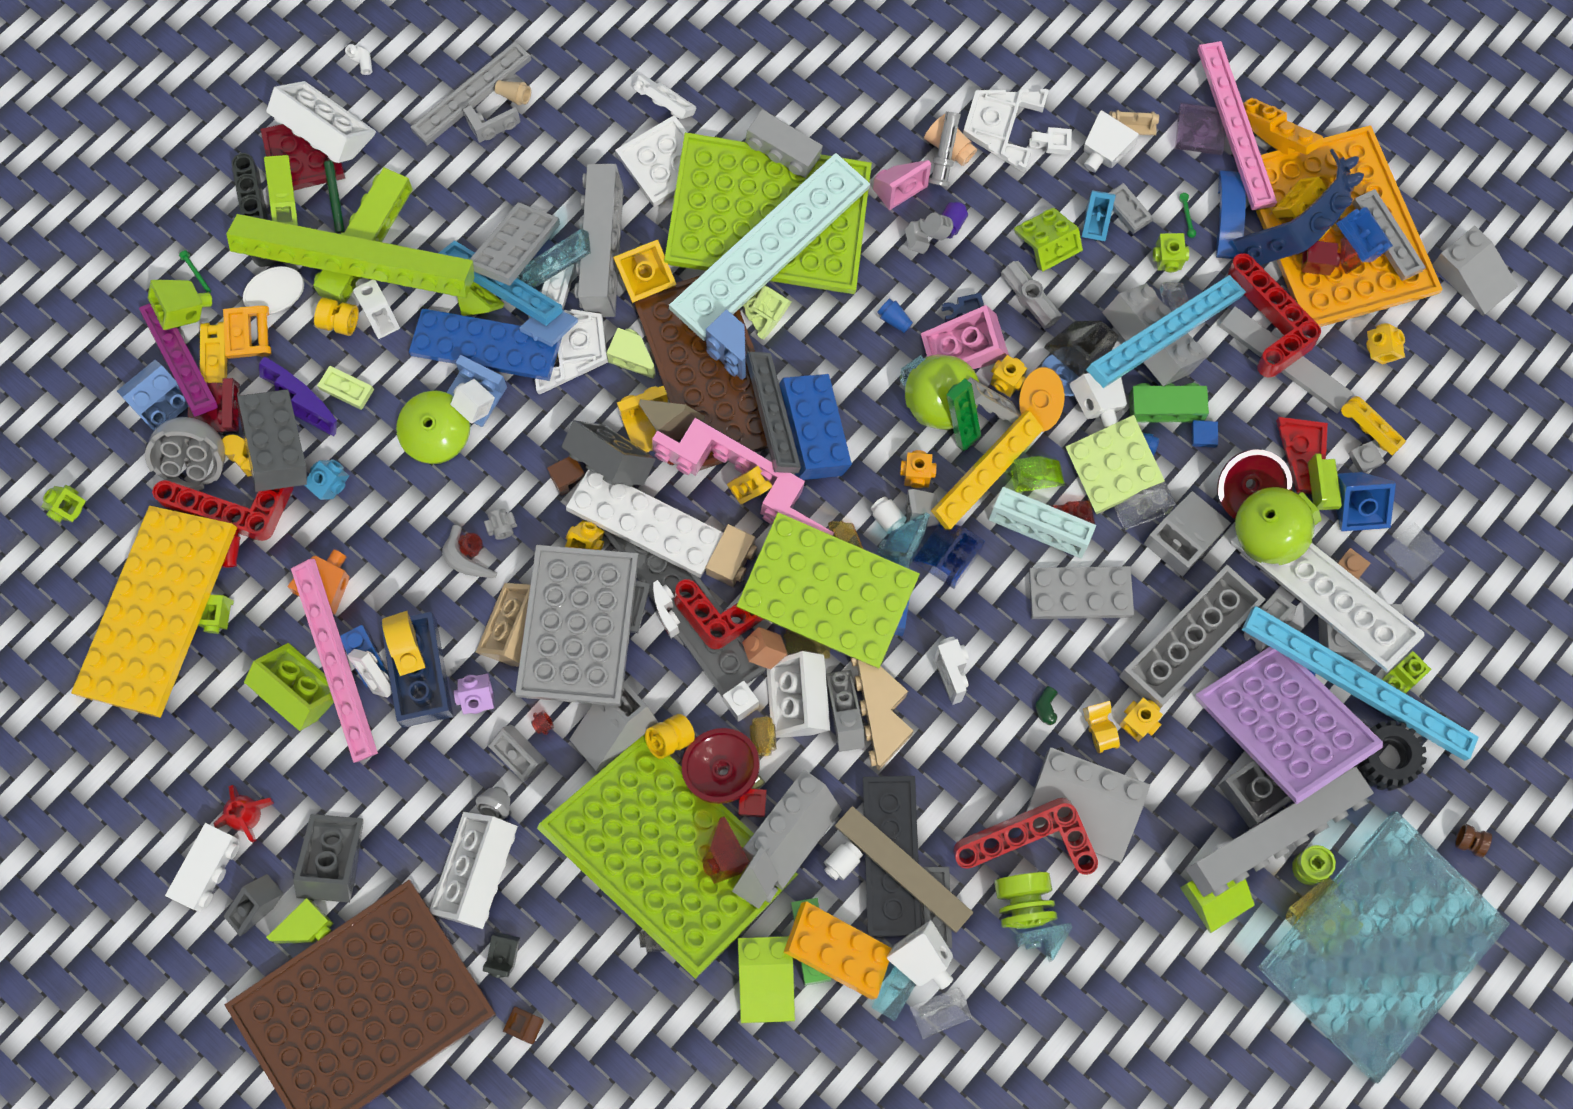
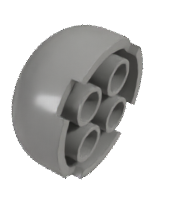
[145,417,226,490]

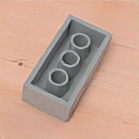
[1102,283,1208,386]

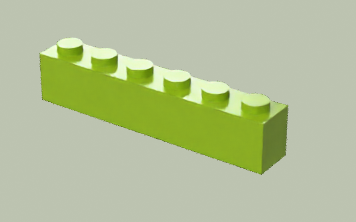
[313,167,413,305]

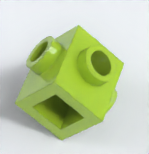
[1153,233,1189,273]
[41,485,86,523]

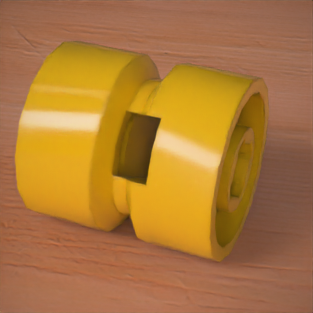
[314,297,359,336]
[645,714,695,759]

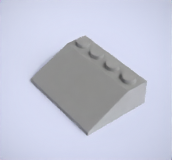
[1026,747,1150,863]

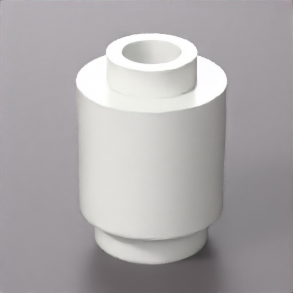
[871,497,907,534]
[824,841,863,881]

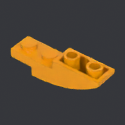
[1243,98,1323,155]

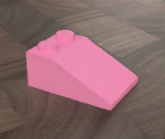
[921,305,1009,369]

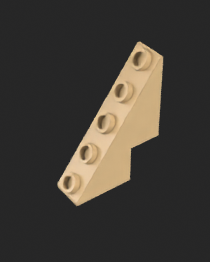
[851,657,913,771]

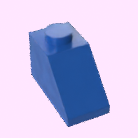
[340,625,389,687]

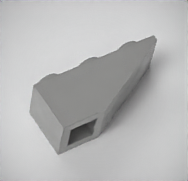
[826,670,865,752]

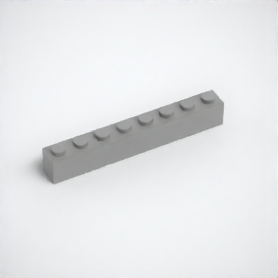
[1186,767,1374,897]

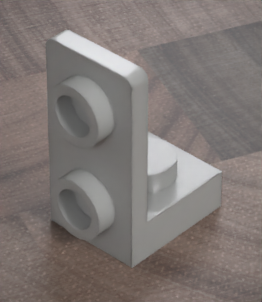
[463,105,521,143]

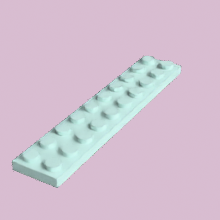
[669,153,870,341]

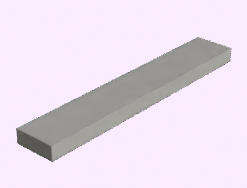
[410,41,531,146]
[1219,307,1353,413]

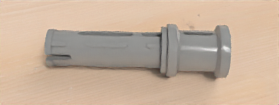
[929,111,961,186]

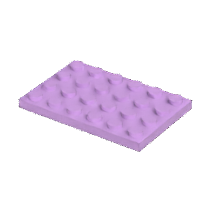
[1196,647,1383,804]

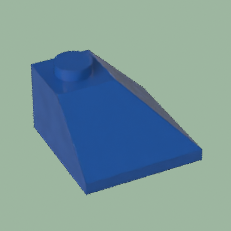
[1337,472,1396,531]

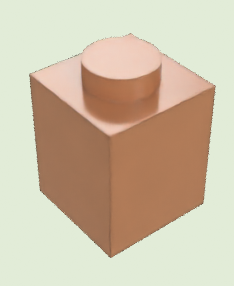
[742,627,788,670]

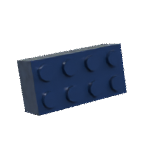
[380,612,454,728]

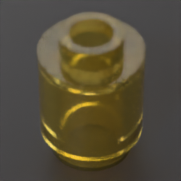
[750,717,777,757]

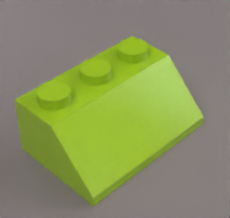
[244,643,334,731]

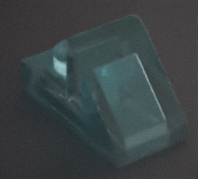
[1015,923,1072,962]

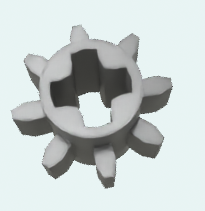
[484,509,517,540]

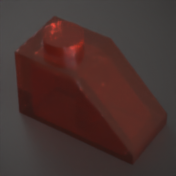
[702,816,749,884]

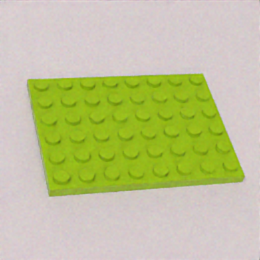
[664,132,872,294]
[537,734,798,979]

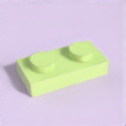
[317,366,374,410]

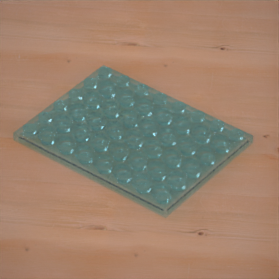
[1258,811,1510,1084]

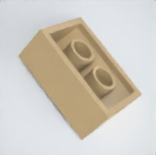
[476,583,531,667]

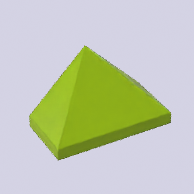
[457,281,504,316]

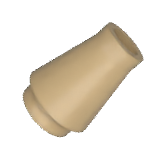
[495,80,531,105]

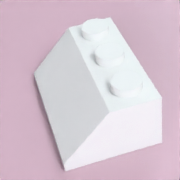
[767,651,830,738]

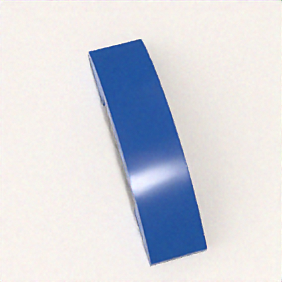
[1216,170,1246,259]

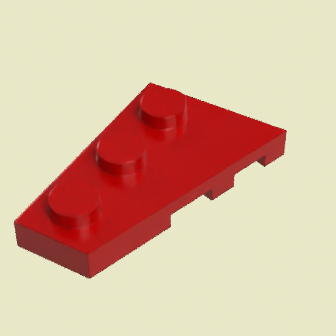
[1276,417,1328,494]

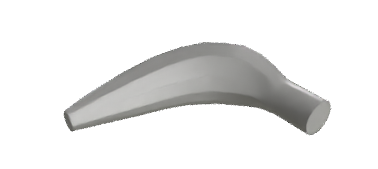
[442,525,497,578]

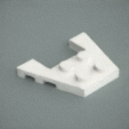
[963,89,1049,172]
[528,309,608,394]

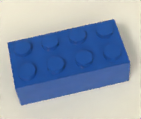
[779,374,852,480]

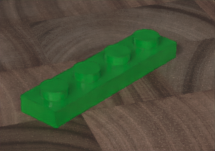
[946,378,981,452]

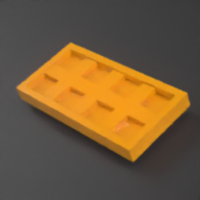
[784,901,892,1000]

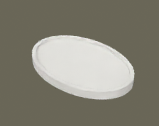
[243,267,304,315]

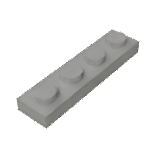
[1352,189,1426,281]

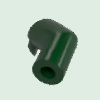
[1035,686,1058,725]

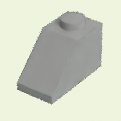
[905,489,939,529]
[732,847,779,909]

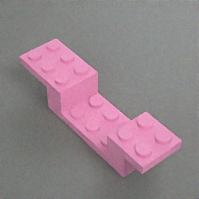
[652,418,834,536]

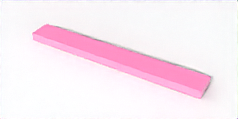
[1197,41,1277,210]
[291,559,378,763]

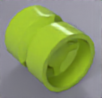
[1292,845,1336,885]

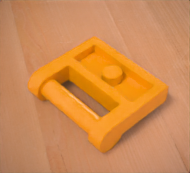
[223,306,271,359]

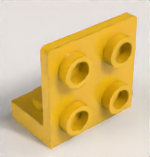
[1272,176,1344,241]

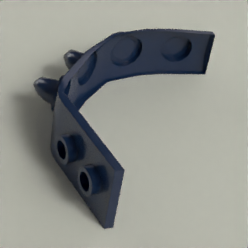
[1233,149,1364,265]

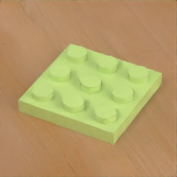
[1066,415,1166,514]

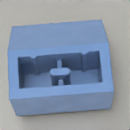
[706,309,746,380]
[117,360,188,431]

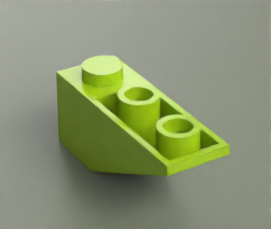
[264,155,298,226]

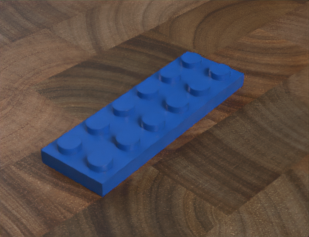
[409,309,562,381]

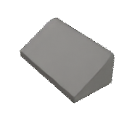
[488,725,546,782]

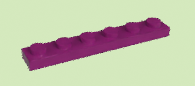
[139,304,218,417]

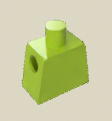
[148,280,212,330]

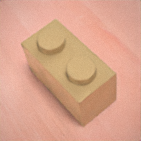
[705,524,758,587]

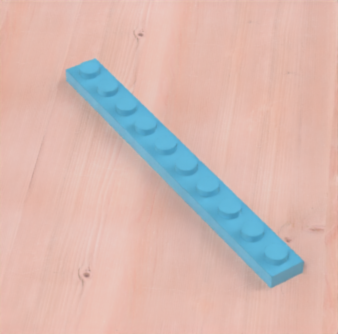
[1086,275,1246,388]
[1242,606,1479,761]

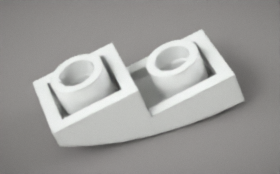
[653,580,680,638]

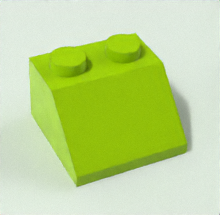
[1180,879,1255,933]

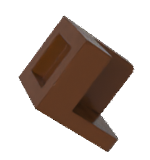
[547,457,585,496]

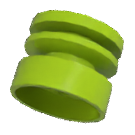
[994,872,1057,929]

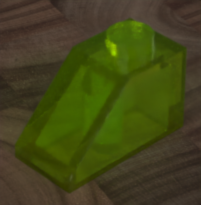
[1010,456,1064,492]

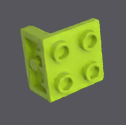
[1014,208,1083,272]

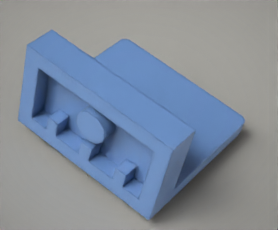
[447,355,507,427]

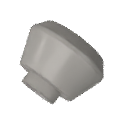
[476,787,510,820]

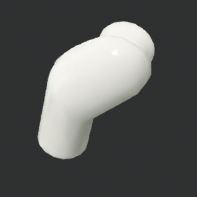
[345,44,373,75]

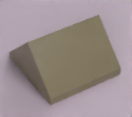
[639,399,705,442]

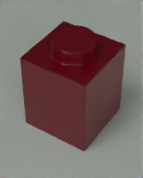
[1301,241,1341,276]

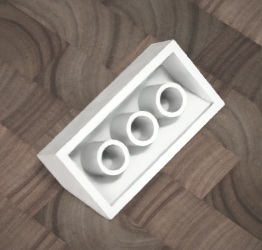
[266,81,376,163]
[430,812,518,929]

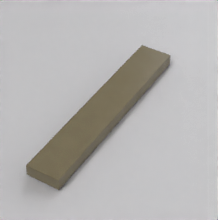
[835,806,974,933]

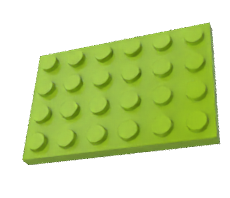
[736,512,920,669]

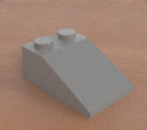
[1432,225,1518,316]

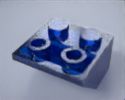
[913,523,985,589]

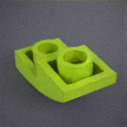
[1381,651,1432,694]

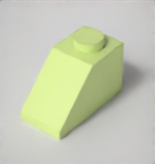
[607,328,655,379]

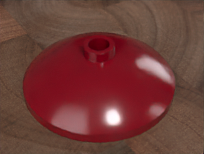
[1217,449,1292,519]
[682,728,760,804]

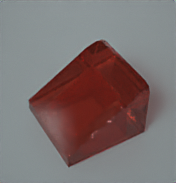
[1341,237,1362,274]

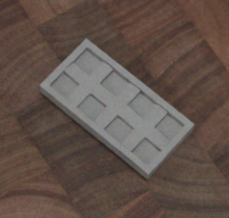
[470,202,560,286]
[1029,566,1134,619]

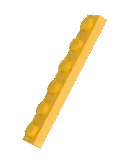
[931,411,1044,529]

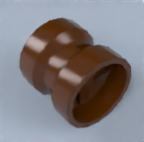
[1455,823,1492,858]

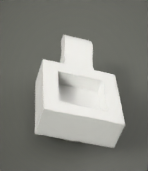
[1029,127,1072,155]

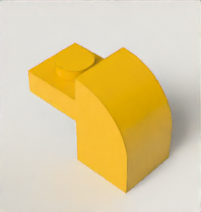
[382,611,425,676]

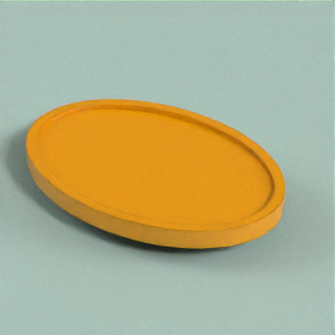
[1019,367,1065,432]

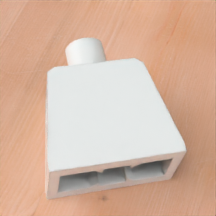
[1084,110,1139,172]
[353,278,400,339]
[1069,373,1127,428]
[887,920,953,990]

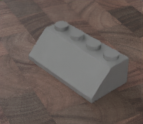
[739,770,842,890]

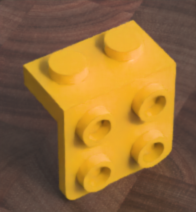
[617,386,668,452]

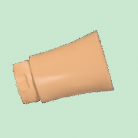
[924,114,977,166]

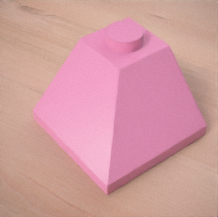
[873,160,931,210]

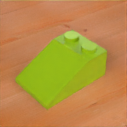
[738,936,795,1023]

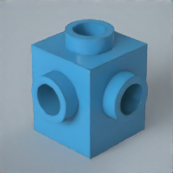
[304,460,349,500]

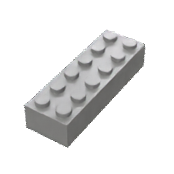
[575,164,624,317]
[1119,565,1265,709]

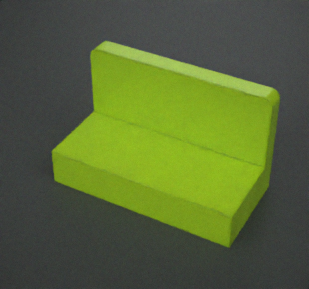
[1308,454,1342,510]

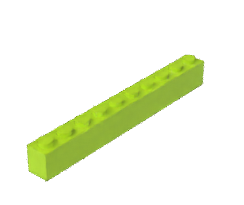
[226,214,475,298]

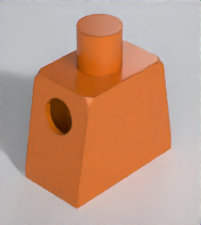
[287,549,349,615]

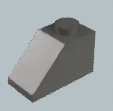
[224,874,284,936]

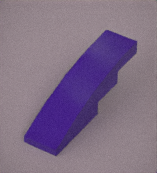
[259,356,337,437]

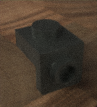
[482,931,520,978]

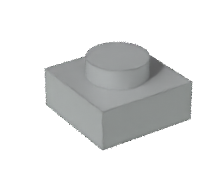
[1348,441,1385,473]

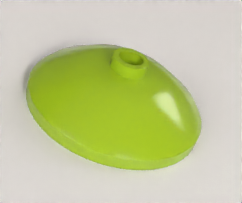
[396,391,470,464]

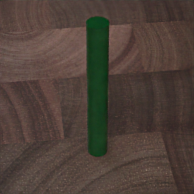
[324,161,345,233]

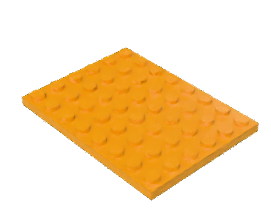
[1256,125,1443,327]

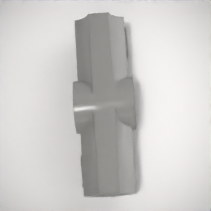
[1001,261,1062,329]

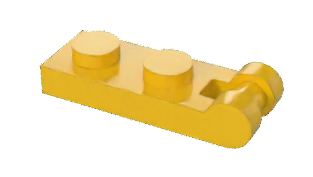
[200,322,227,383]
[1341,396,1406,455]
[727,465,772,505]

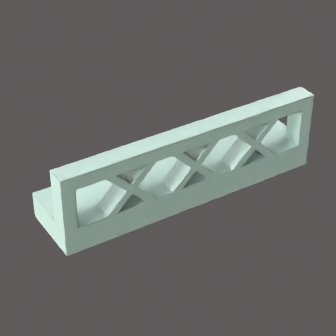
[989,487,1096,559]

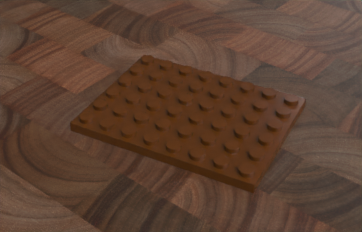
[224,879,496,1109]

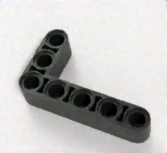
[232,153,312,267]

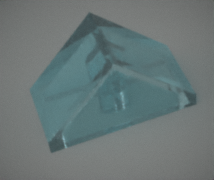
[871,966,915,1021]

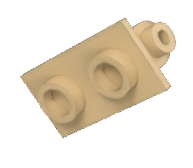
[1109,110,1159,135]

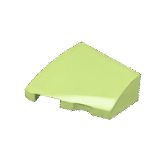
[743,285,792,340]

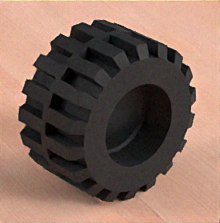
[1354,721,1427,791]

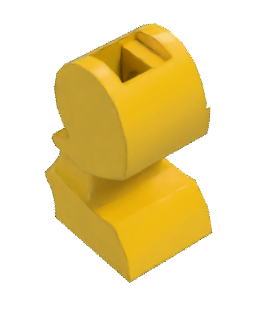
[222,435,252,476]
[1083,701,1120,753]

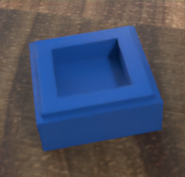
[1191,420,1218,448]

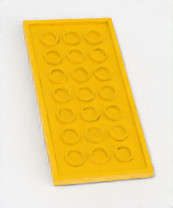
[71,506,237,718]

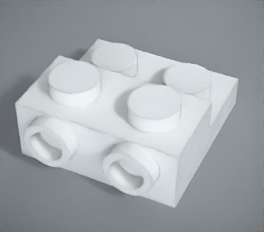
[934,637,969,705]

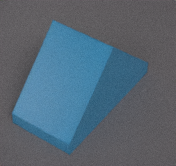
[1082,190,1116,241]

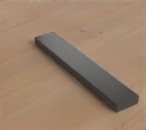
[745,352,801,473]

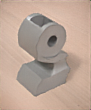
[904,213,953,254]

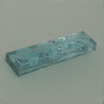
[517,229,591,288]

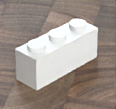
[165,823,240,912]

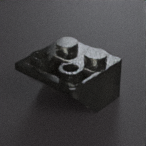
[1044,321,1119,377]

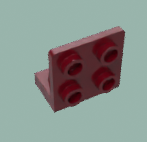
[188,378,240,432]

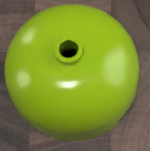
[905,354,979,430]
[1235,487,1315,565]

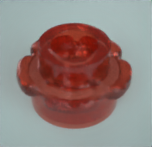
[458,533,483,557]
[531,710,554,735]

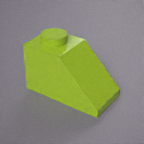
[266,898,334,944]

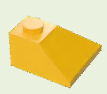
[613,240,677,303]

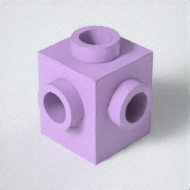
[454,674,494,714]

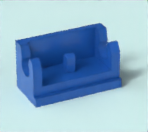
[1336,207,1393,262]

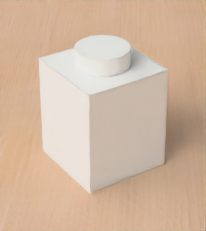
[450,379,495,423]
[723,681,759,722]

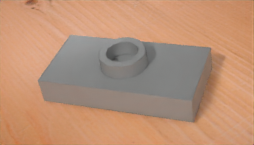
[1109,183,1153,234]

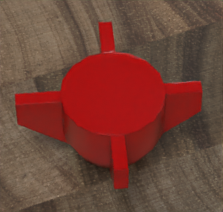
[213,785,274,843]

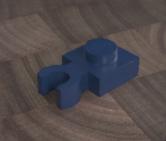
[941,293,984,323]

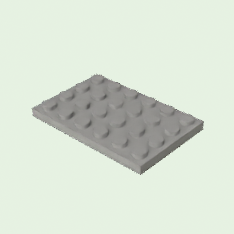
[515,545,639,706]

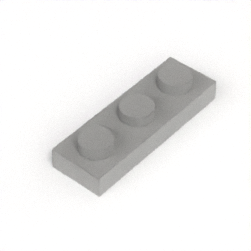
[968,377,1020,423]

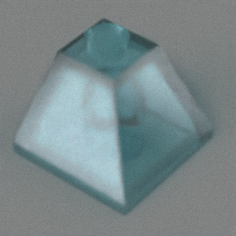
[877,512,930,569]

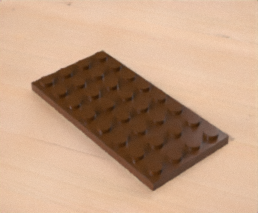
[633,275,768,471]

